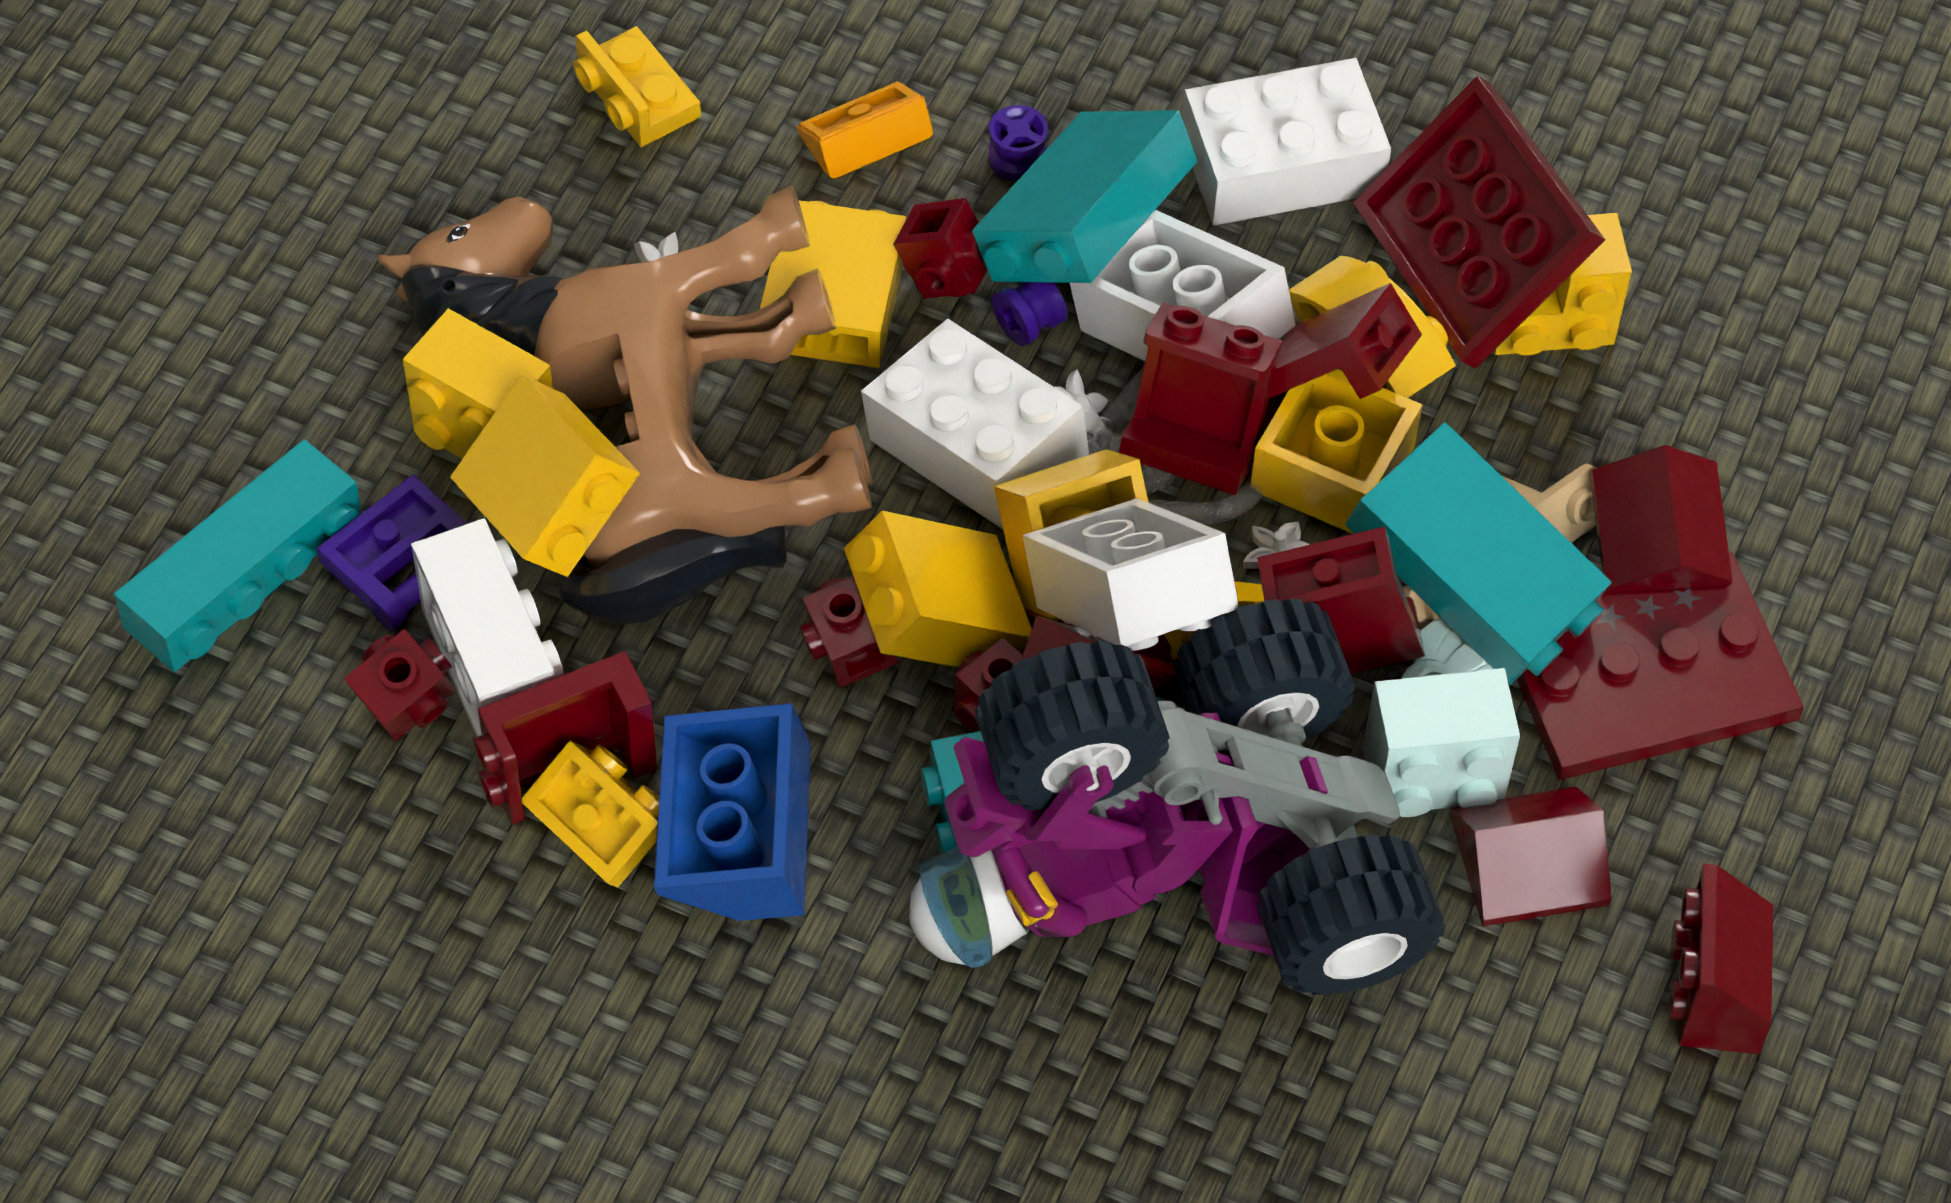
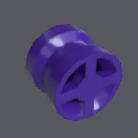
[988,105,1048,181]
[992,282,1068,347]

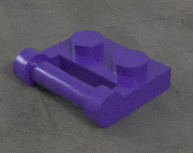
[317,475,468,631]

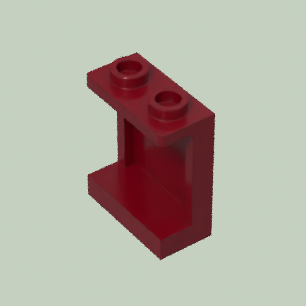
[1259,283,1422,439]
[1118,302,1282,495]
[1257,526,1425,674]
[473,651,657,825]

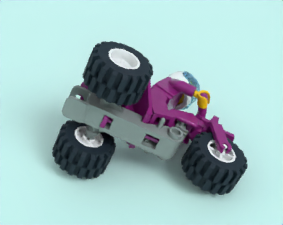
[909,598,1445,995]

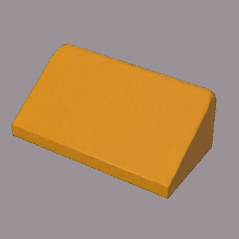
[796,81,933,179]

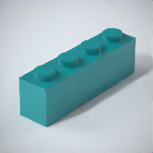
[114,439,362,673]

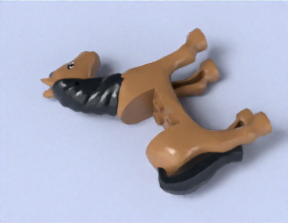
[378,186,873,625]

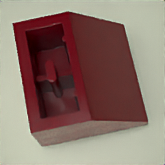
[1669,864,1773,1055]

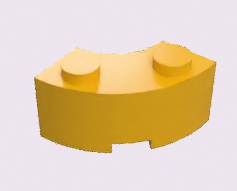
[1289,256,1456,398]

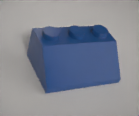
[654,703,811,921]

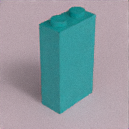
[972,110,1198,283]
[1345,422,1612,685]

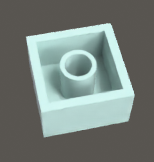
[1362,668,1520,817]

